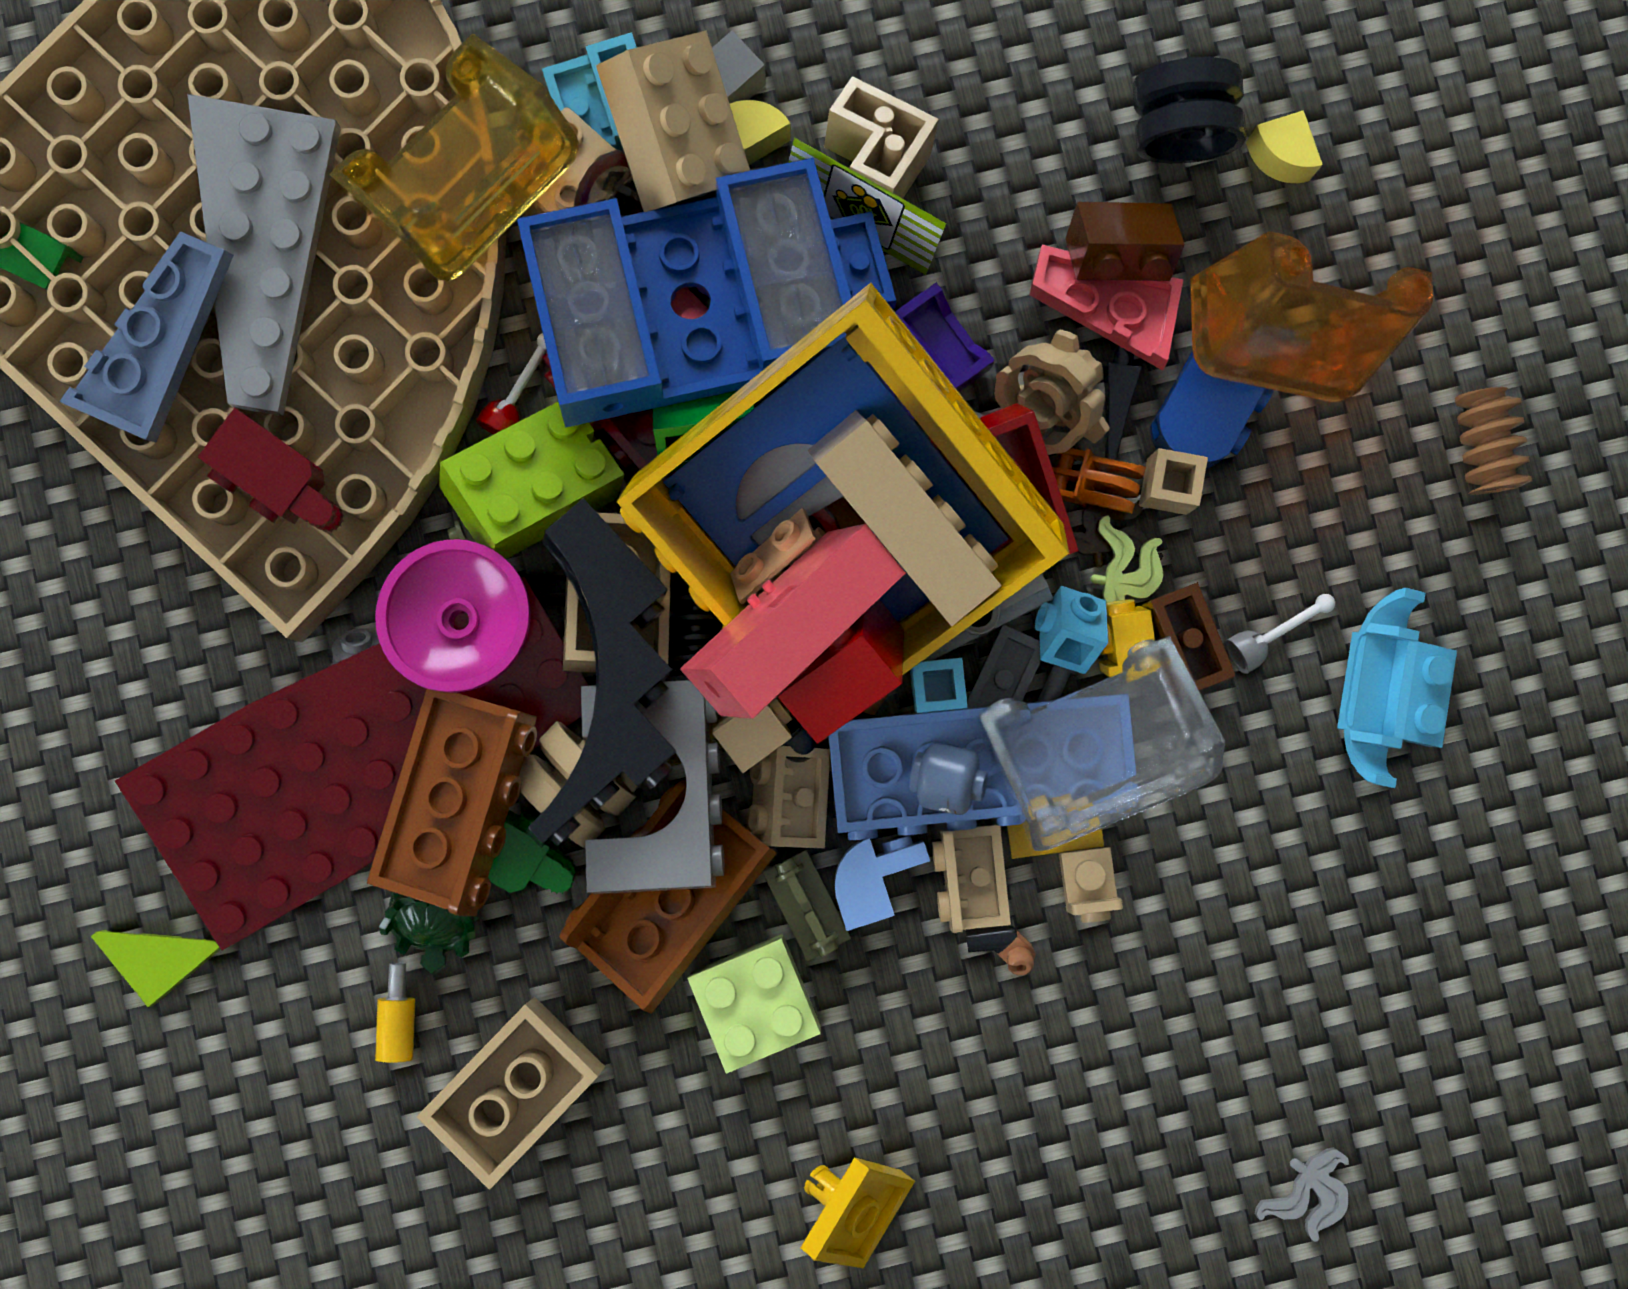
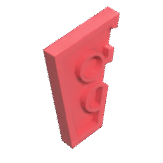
[1029,245,1183,371]

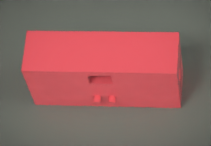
[680,524,906,719]

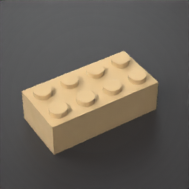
[807,410,1002,626]

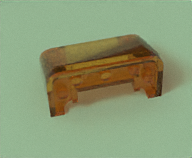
[1190,231,1433,402]

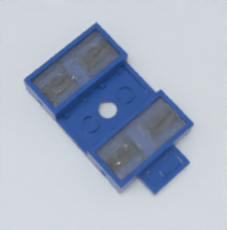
[517,158,896,428]

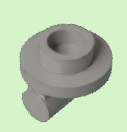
[332,629,379,664]

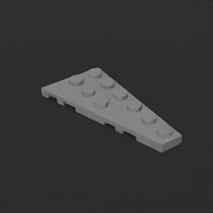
[187,94,341,416]

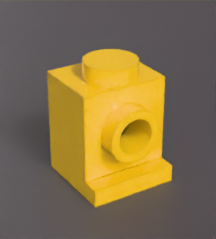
[1099,599,1159,677]

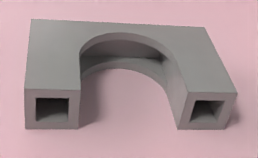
[581,680,724,894]

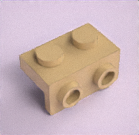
[932,825,1011,933]

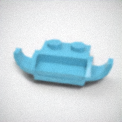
[1337,588,1457,788]

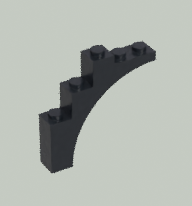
[527,498,676,848]

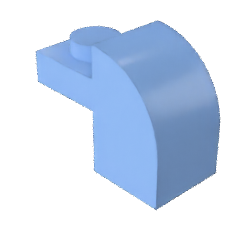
[834,835,930,931]

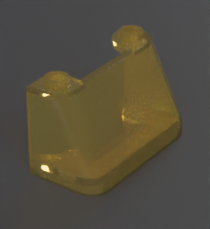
[329,33,579,281]

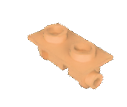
[730,508,825,605]

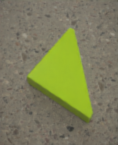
[91,930,221,1007]

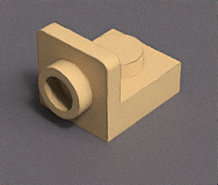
[1059,847,1123,923]

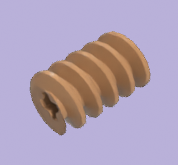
[1455,387,1532,495]

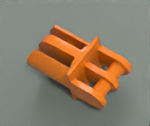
[1052,448,1146,514]

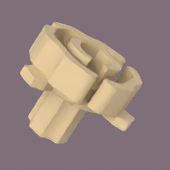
[994,329,1110,455]

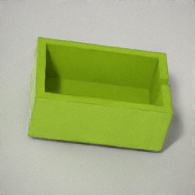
[439,402,624,559]

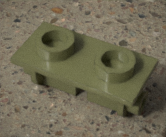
[762,850,851,962]

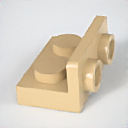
[747,746,830,848]

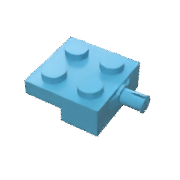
[542,32,637,151]

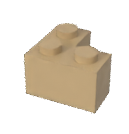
[824,76,939,199]

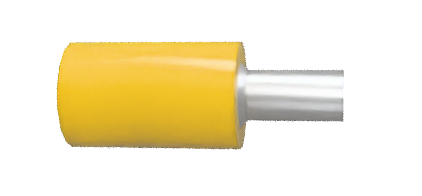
[375,963,415,1063]

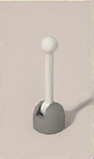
[1224,594,1335,674]

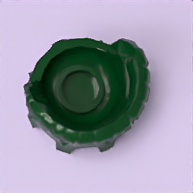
[379,891,479,975]

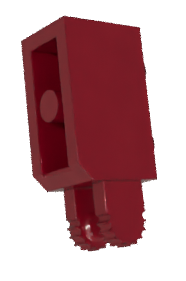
[197,407,344,533]

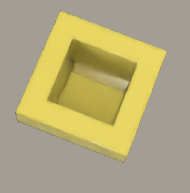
[730,100,791,165]
[1246,110,1323,183]

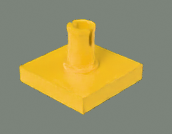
[800,1157,915,1268]

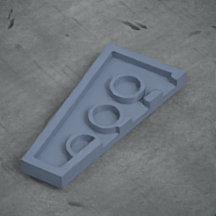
[59,231,234,443]

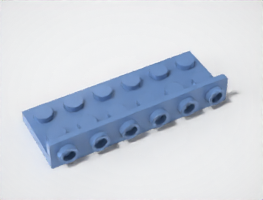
[828,693,1139,840]

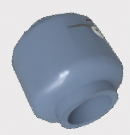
[910,743,988,815]

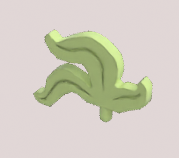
[1091,515,1163,603]

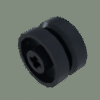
[1133,56,1247,164]

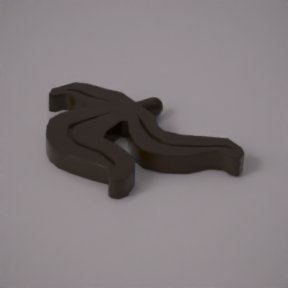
[1073,500,1163,568]

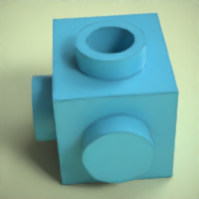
[1035,586,1108,674]

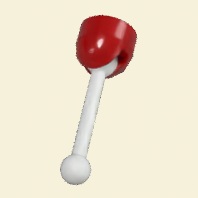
[476,333,547,435]

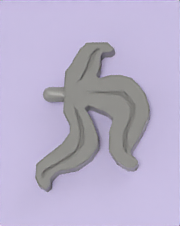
[1255,1147,1349,1242]

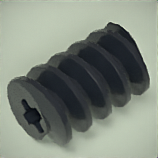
[664,585,720,682]

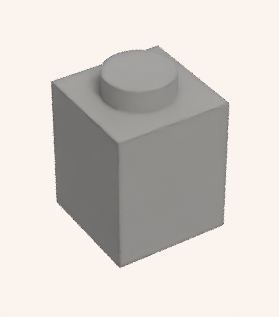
[712,30,766,104]

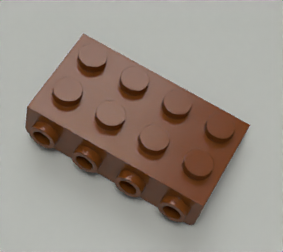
[367,689,537,916]
[559,780,776,1014]

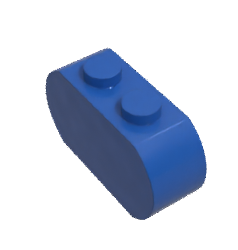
[1150,323,1276,469]

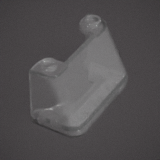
[979,636,1225,851]

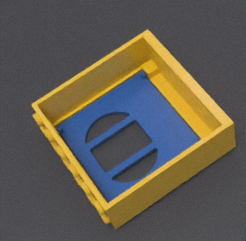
[617,283,1069,675]

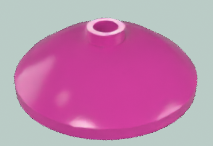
[375,539,531,693]

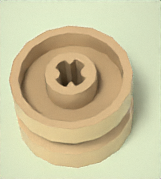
[519,721,637,848]

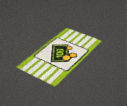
[788,137,946,275]

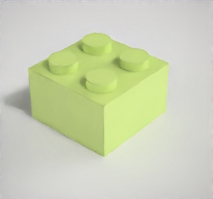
[687,933,821,1074]

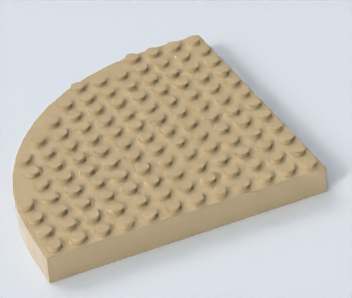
[0,0,507,643]

